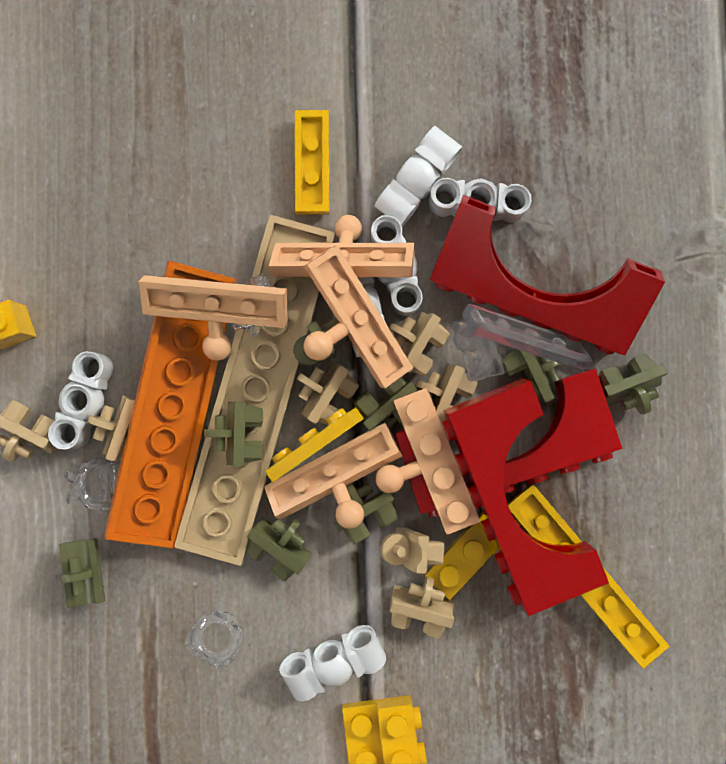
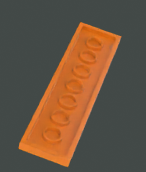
[104,260,236,549]

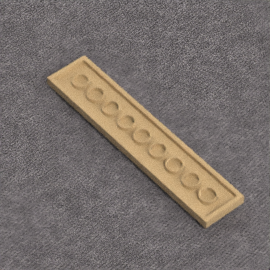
[174,214,336,566]

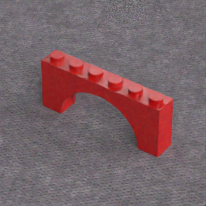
[430,195,665,356]
[394,368,623,517]
[441,378,609,616]

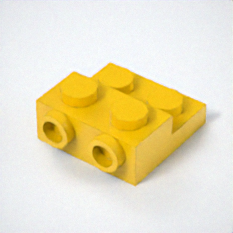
[342,695,427,764]

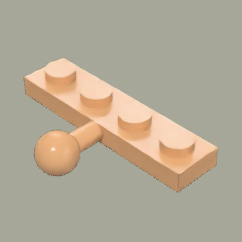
[269,215,415,278]
[304,245,413,388]
[138,275,287,361]
[376,388,480,535]
[264,423,402,529]

